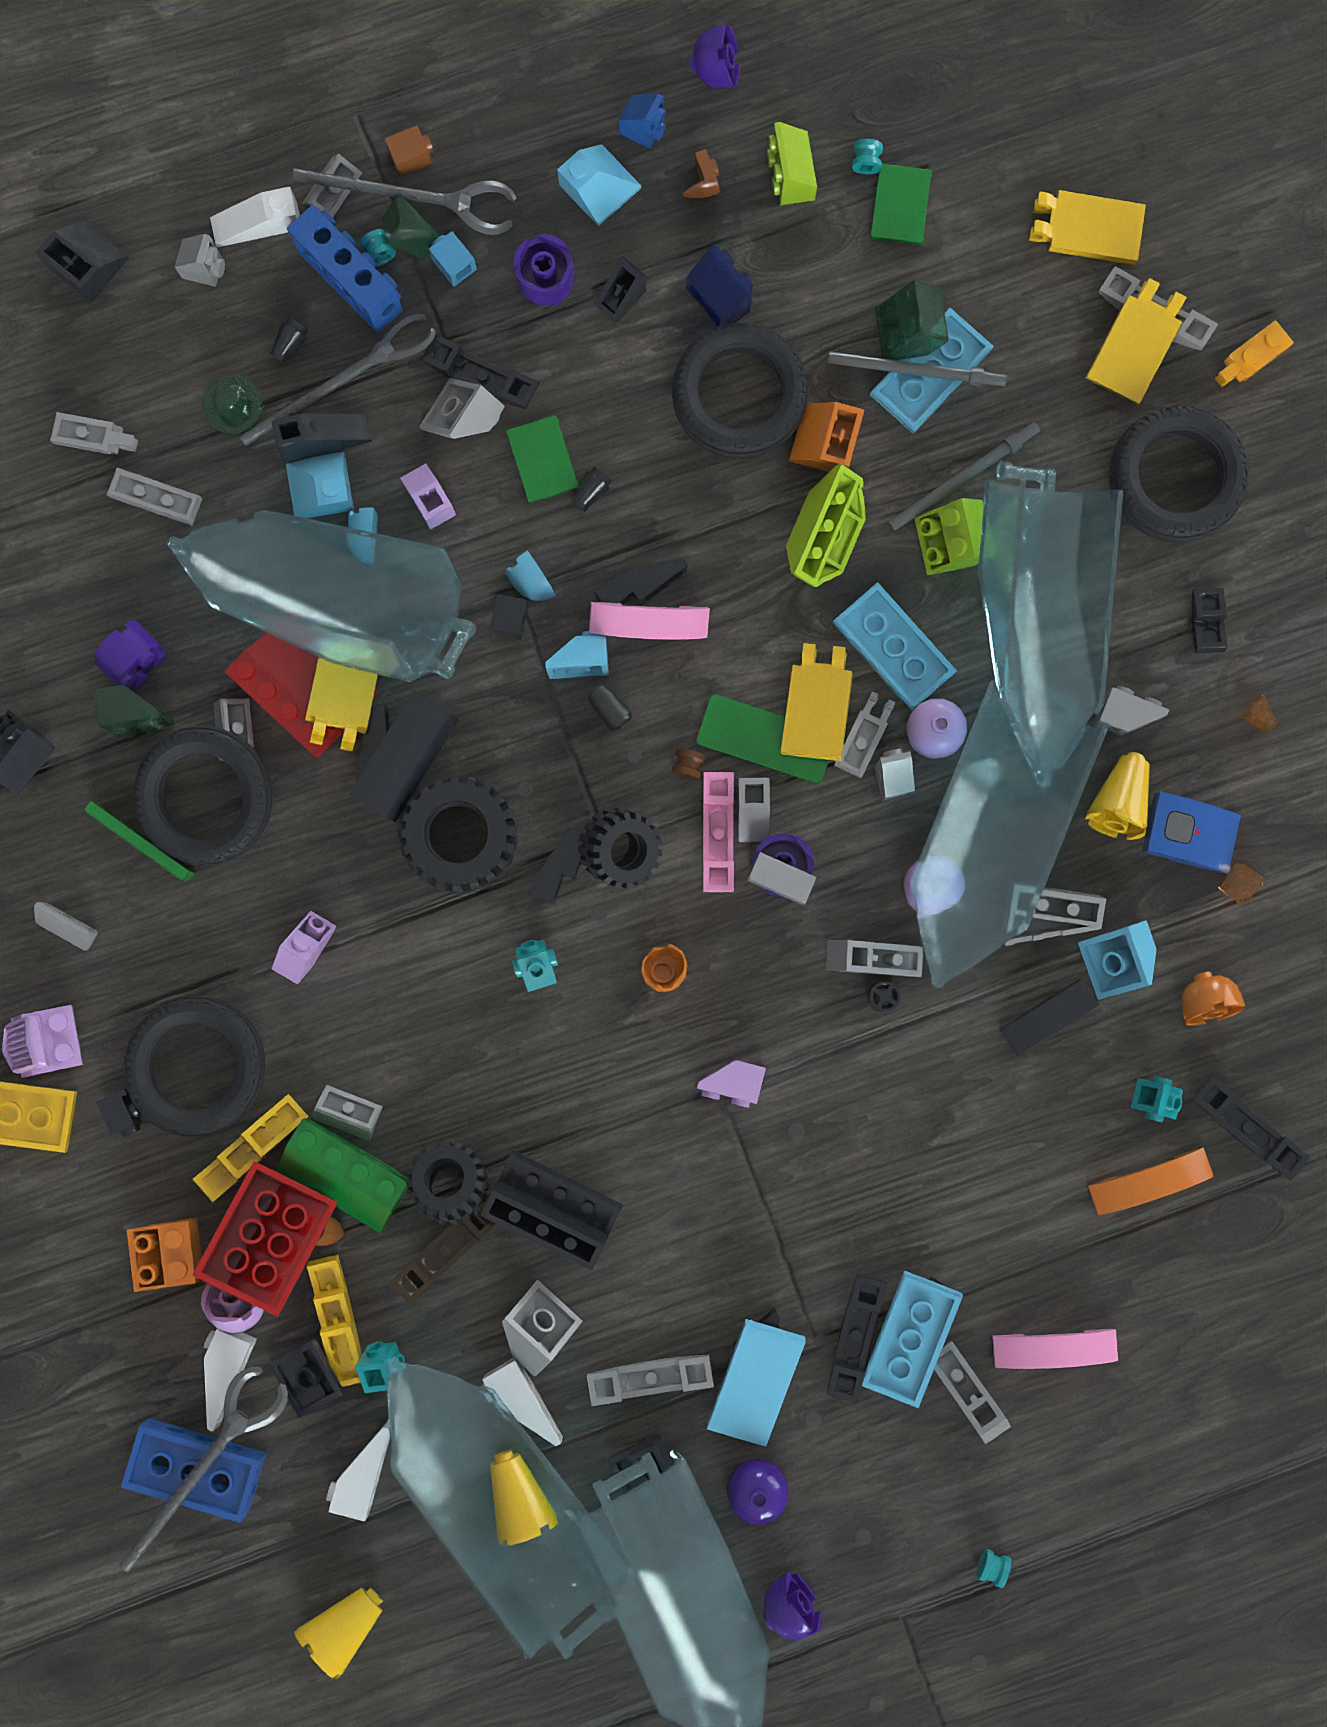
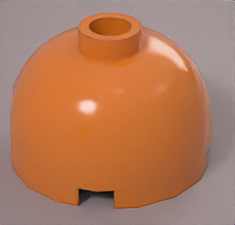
[1180,972,1245,1026]

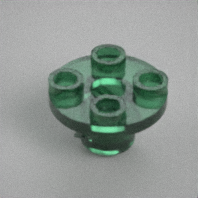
[203,375,264,437]

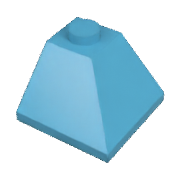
[557,144,641,226]
[286,452,354,520]
[545,631,609,679]
[1078,920,1156,1000]

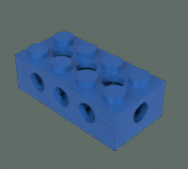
[286,204,403,334]
[121,1418,267,1523]

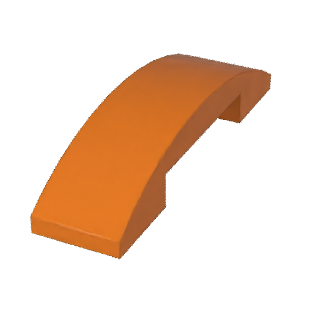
[1087,1147,1214,1216]

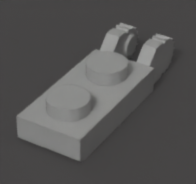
[834,691,895,778]

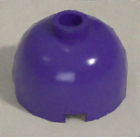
[689,25,740,89]
[727,1459,789,1525]
[763,1572,822,1641]

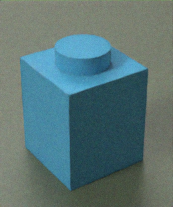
[429,231,477,287]

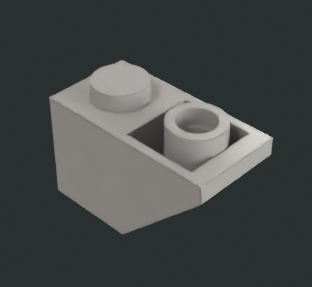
[175,234,225,287]
[1093,686,1169,736]
[874,749,915,801]
[738,778,770,842]

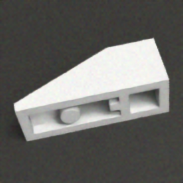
[210,187,300,247]
[204,1329,257,1432]
[481,1357,563,1446]
[326,1421,394,1522]

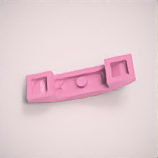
[589,602,710,640]
[703,772,734,892]
[992,1329,1118,1369]

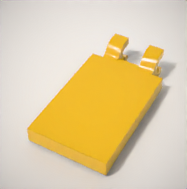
[1029,190,1146,265]
[1085,278,1187,405]
[305,638,382,751]
[781,643,853,761]
[0,1081,77,1153]

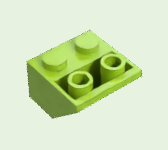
[767,122,817,206]
[914,498,995,575]

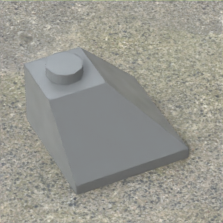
[419,378,505,439]
[502,1280,583,1376]

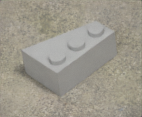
[1000,882,1106,946]

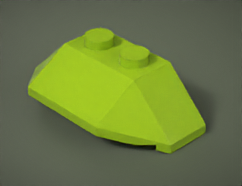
[786,464,866,587]

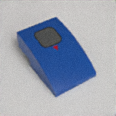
[1142,792,1241,874]

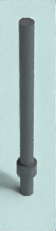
[828,351,1007,387]
[888,422,1040,531]

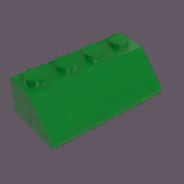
[276,1117,410,1233]

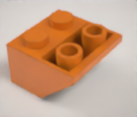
[789,402,864,472]
[127,1217,202,1292]

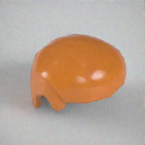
[641,944,688,992]

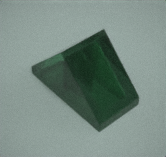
[382,194,440,259]

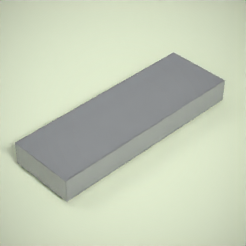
[107,467,202,526]

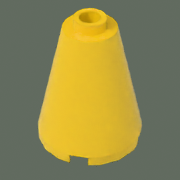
[1085,752,1150,840]
[490,1449,559,1546]
[294,1587,383,1680]

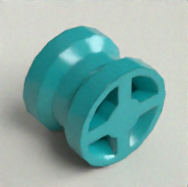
[852,139,883,175]
[359,229,396,267]
[976,1548,1011,1588]

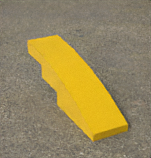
[193,1094,309,1203]
[307,1255,362,1387]

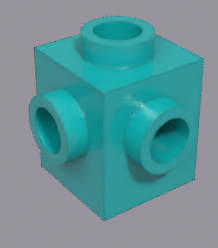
[512,939,558,992]
[1131,1076,1183,1123]
[355,1342,405,1393]

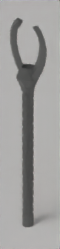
[293,168,517,235]
[239,313,436,446]
[119,1367,288,1572]

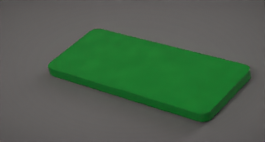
[697,695,828,784]

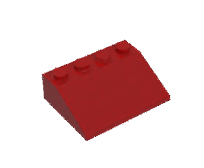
[224,613,380,758]
[193,1161,338,1317]

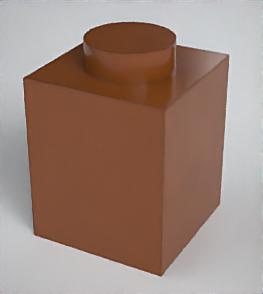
[385,125,434,177]

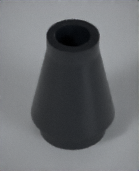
[270,316,309,363]
[571,466,613,512]

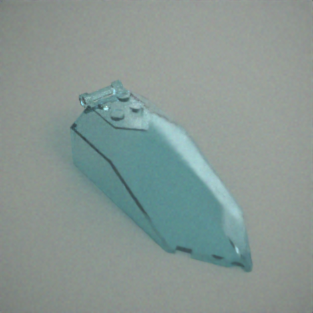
[978,461,1123,787]
[167,510,477,682]
[910,677,1110,987]
[386,1357,632,1660]
[563,1450,770,1727]

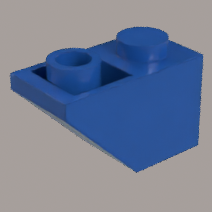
[619,93,666,149]

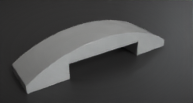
[1099,266,1218,351]
[587,1355,714,1406]

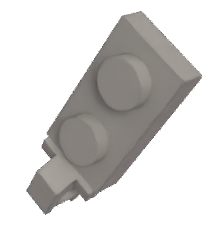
[50,412,138,455]

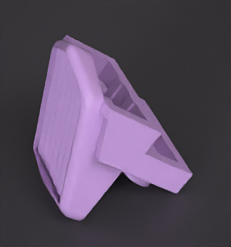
[2,1005,83,1078]

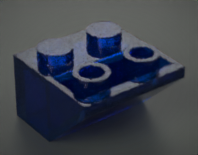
[686,244,753,326]

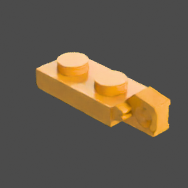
[1214,320,1294,387]

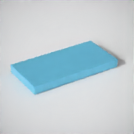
[870,308,994,434]
[832,582,957,711]
[861,1271,963,1408]
[707,1319,805,1447]

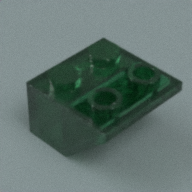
[875,279,949,360]
[93,685,175,738]

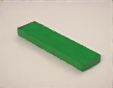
[84,801,196,882]

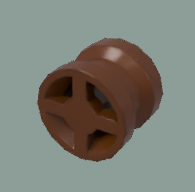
[671,748,706,780]

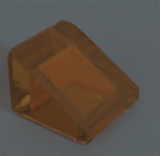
[1242,694,1278,733]
[1218,862,1266,906]

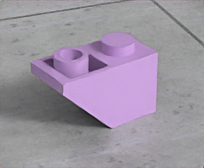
[400,463,456,530]
[272,911,336,984]
[697,1060,766,1108]

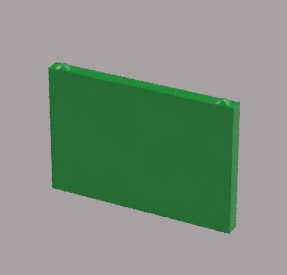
[870,164,932,245]
[506,415,579,504]

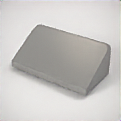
[302,154,362,218]
[214,698,254,761]
[748,852,816,905]
[34,902,98,951]
[313,1085,383,1141]

